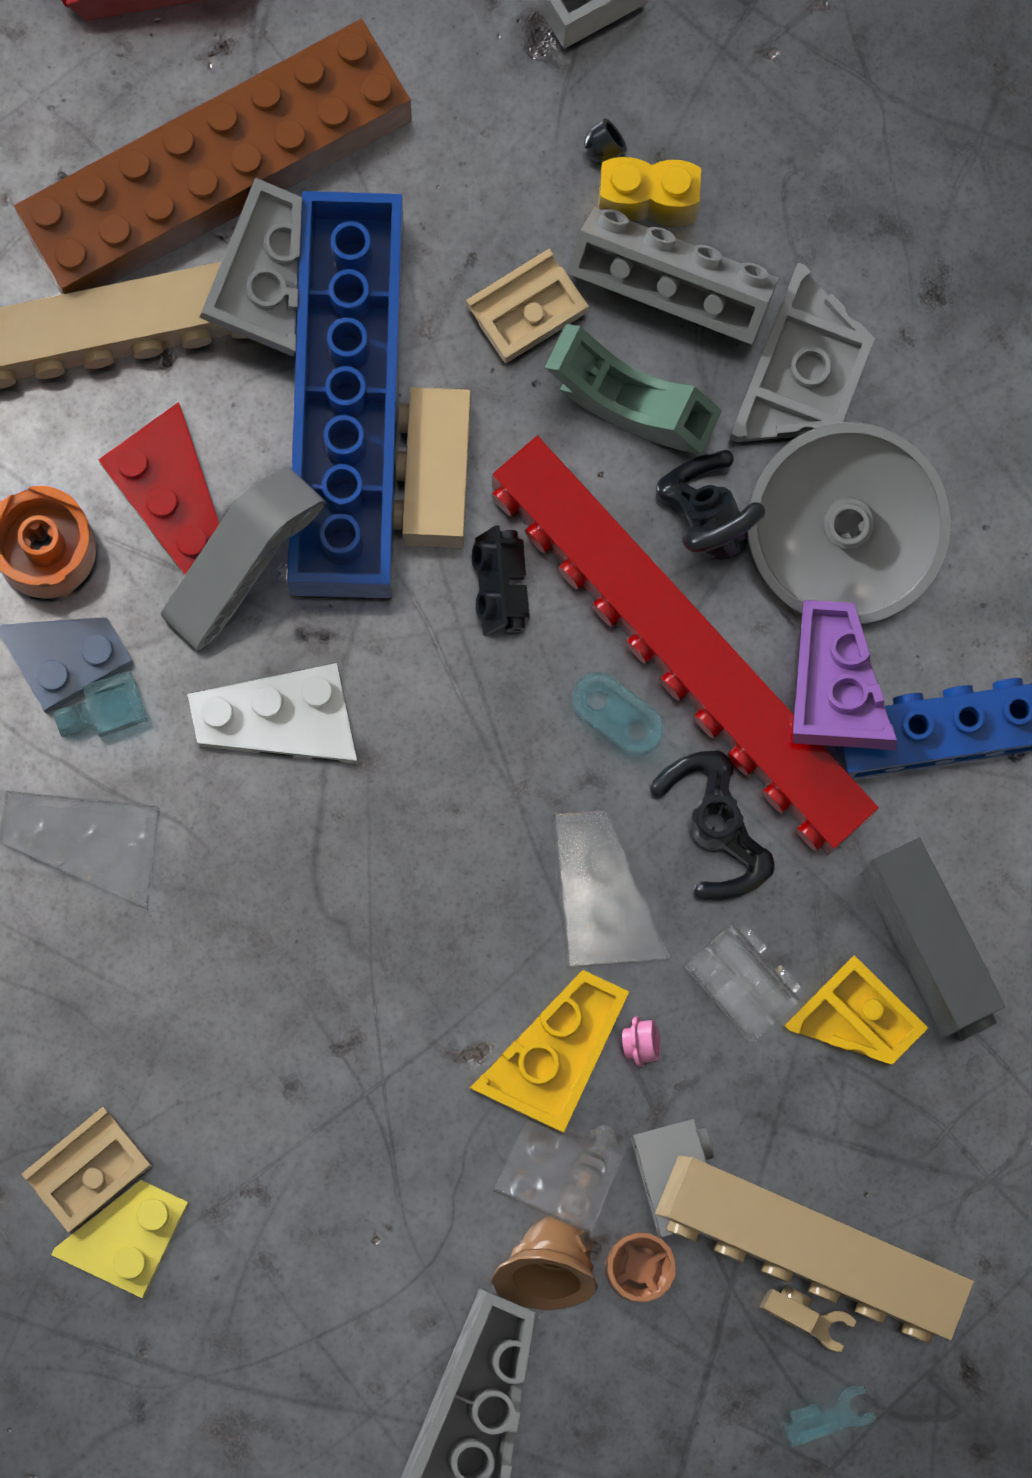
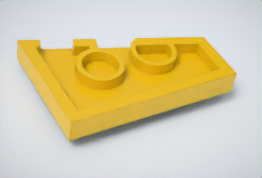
[470,970,629,1134]

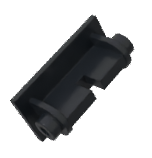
[472,525,530,635]

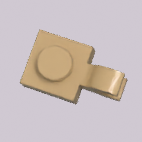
[759,1285,856,1352]

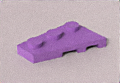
[793,600,897,750]

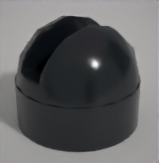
[584,118,627,163]

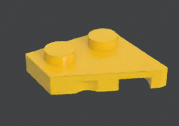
[784,955,928,1065]

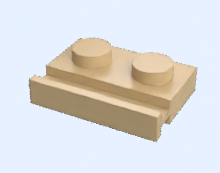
[466,249,589,364]
[22,1107,152,1234]

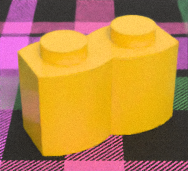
[598,157,701,227]

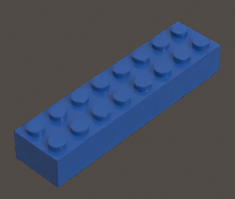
[287,191,403,598]

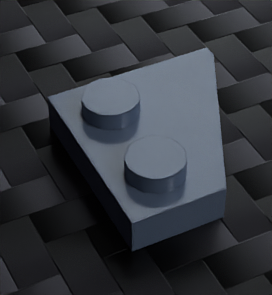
[0,617,134,714]

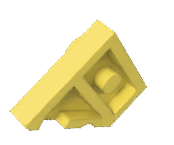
[51,1180,189,1298]

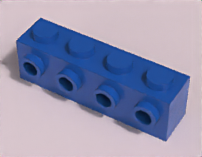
[836,678,1032,779]

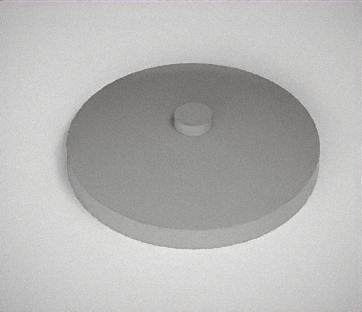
[748,422,951,624]

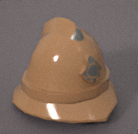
[491,1211,598,1310]

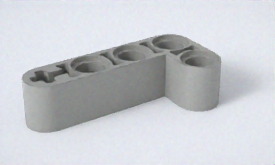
[161,465,325,651]

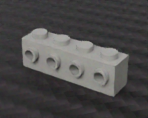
[567,207,779,345]

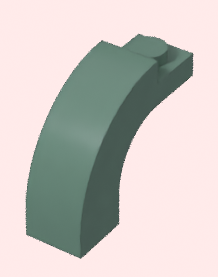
[545,324,722,454]

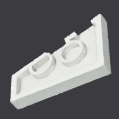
[187,663,358,764]

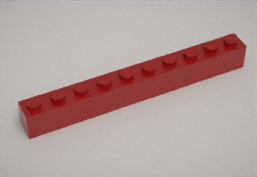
[491,435,879,856]

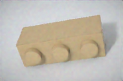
[393,387,471,548]

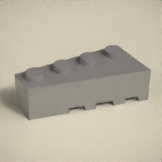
[401,1288,536,1478]

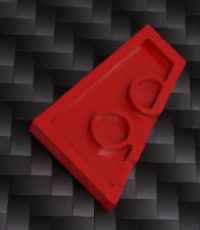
[98,402,219,576]

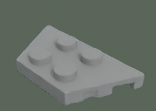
[730,263,875,442]

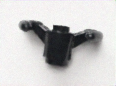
[656,450,765,560]
[649,750,775,901]

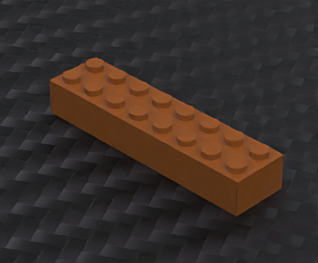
[13,18,412,295]

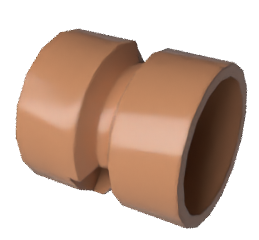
[605,1233,676,1302]

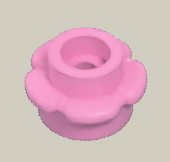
[622,1016,660,1067]

